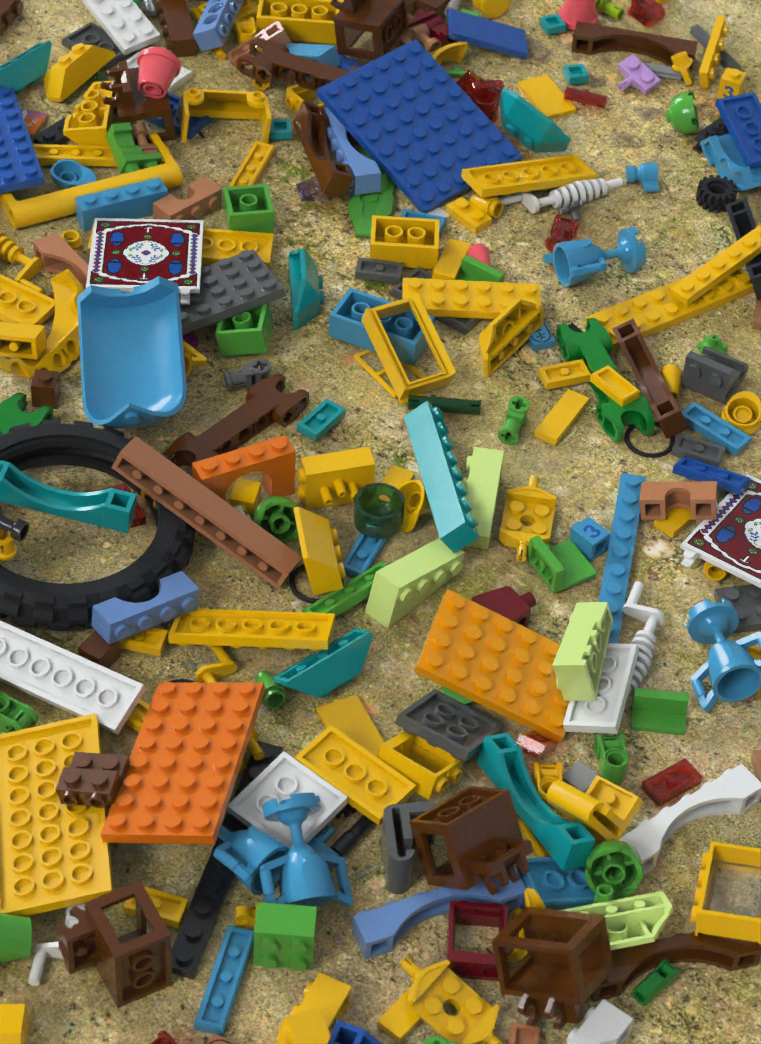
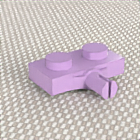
[617,54,661,95]

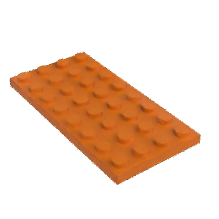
[101,682,265,844]

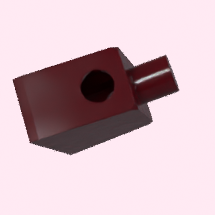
[471,586,536,627]

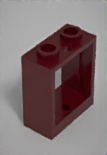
[446,900,508,981]

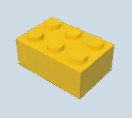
[369,215,440,269]

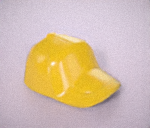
[393,480,430,533]

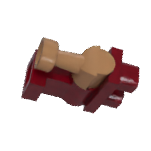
[405,9,458,53]

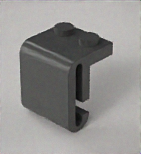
[681,346,749,404]
[381,801,437,894]

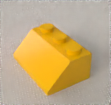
[293,507,346,596]

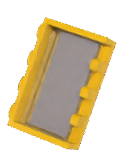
[691,841,761,945]

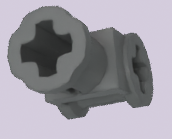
[223,359,271,392]

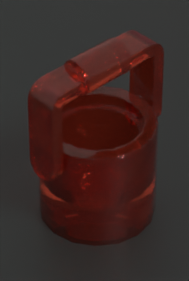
[469,80,505,124]

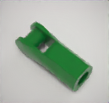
[632,958,681,1006]

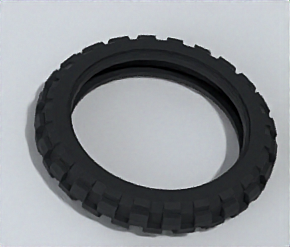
[0,420,196,631]

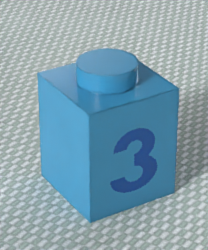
[569,516,611,562]

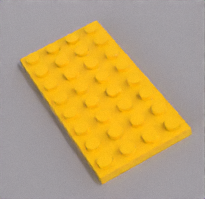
[0,713,114,917]

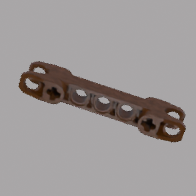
[237,39,359,91]
[163,374,309,476]

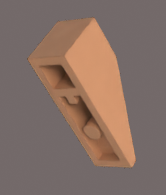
[226,21,292,66]

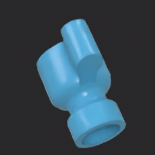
[626,163,659,193]

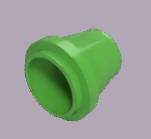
[0,913,32,963]

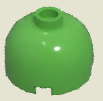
[666,91,699,134]
[253,496,299,546]
[585,839,643,899]

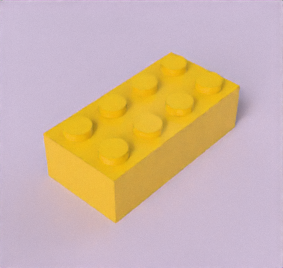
[256,0,342,45]

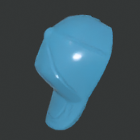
[50,159,97,190]

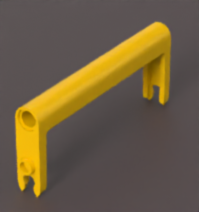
[0,132,183,230]

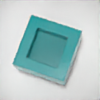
[539,14,566,35]
[562,63,589,85]
[269,119,291,140]

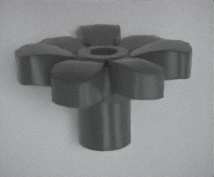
[558,200,586,222]

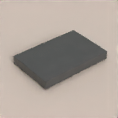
[62,22,135,71]

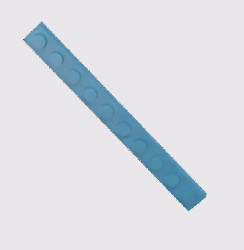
[599,473,646,643]

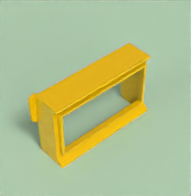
[361,292,456,404]

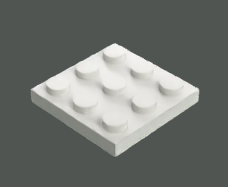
[227,751,348,849]

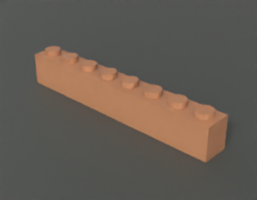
[112,436,302,590]

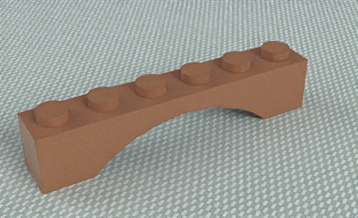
[33,233,89,289]

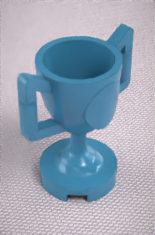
[543,227,646,287]
[685,598,761,712]
[259,793,353,907]
[191,809,289,895]

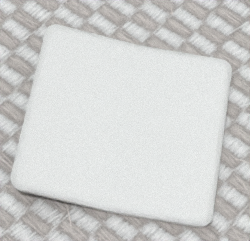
[428,207,450,218]

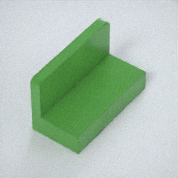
[456,255,505,282]
[631,688,689,735]

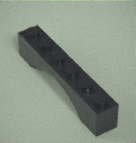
[725,198,761,301]

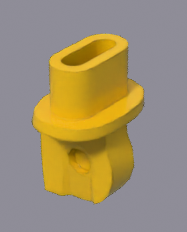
[671,51,693,86]

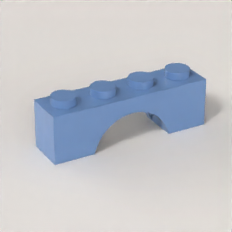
[91,571,200,645]

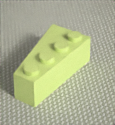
[463,447,504,550]
[365,538,465,629]
[552,602,613,701]

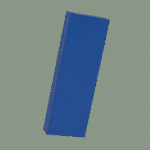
[672,456,751,496]

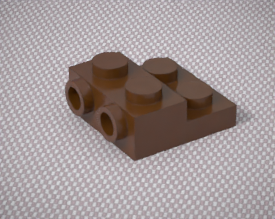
[55,752,131,808]

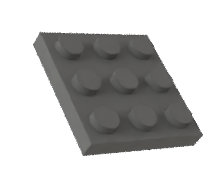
[395,689,504,762]

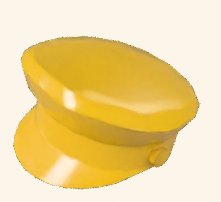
[473,0,512,19]
[721,391,761,435]

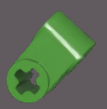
[0,691,39,733]
[594,732,629,785]

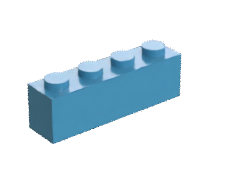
[75,177,168,232]

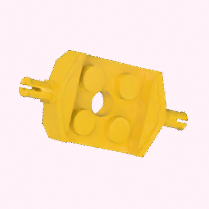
[499,475,557,562]
[399,956,504,1044]

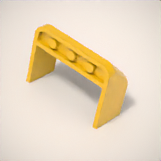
[178,88,272,144]

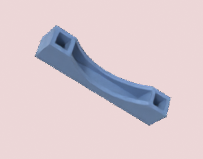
[324,107,381,195]
[352,866,526,960]

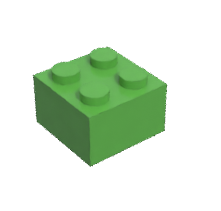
[223,184,274,233]
[215,303,274,356]
[253,902,317,971]

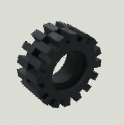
[696,175,737,213]

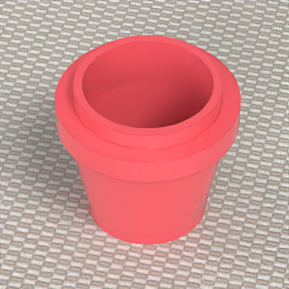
[558,0,599,31]
[137,47,181,98]

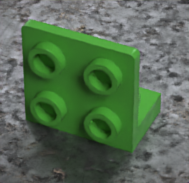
[527,535,597,593]

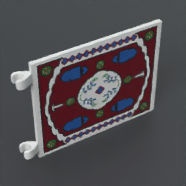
[86,218,203,305]
[680,474,761,588]

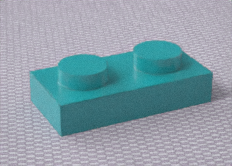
[297,398,346,442]

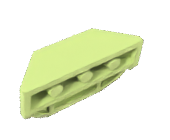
[560,891,673,950]

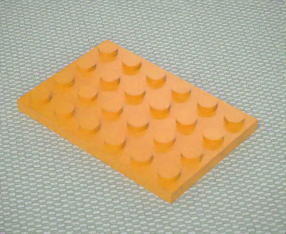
[414,589,569,743]

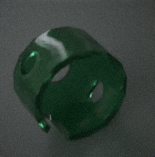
[353,483,405,539]

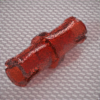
[563,86,607,109]

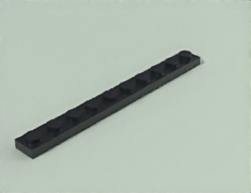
[171,741,283,980]

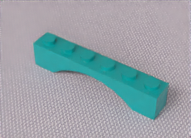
[0,460,137,533]
[477,733,595,871]

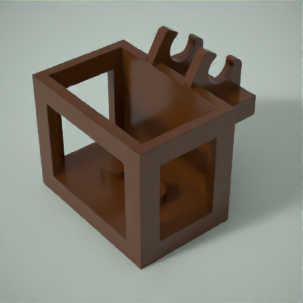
[331,0,409,61]
[100,61,176,145]
[409,786,534,895]
[57,880,172,1008]
[492,907,614,1030]

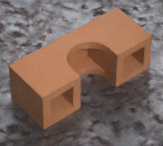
[153,176,222,220]
[639,481,718,520]

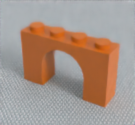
[192,435,296,501]

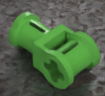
[498,396,530,445]

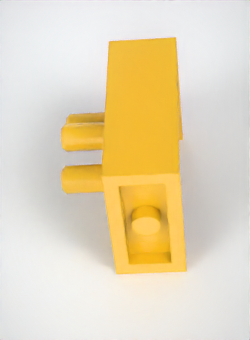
[296,447,375,510]

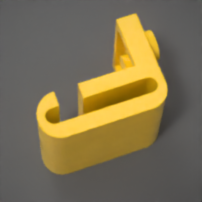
[546,775,643,841]

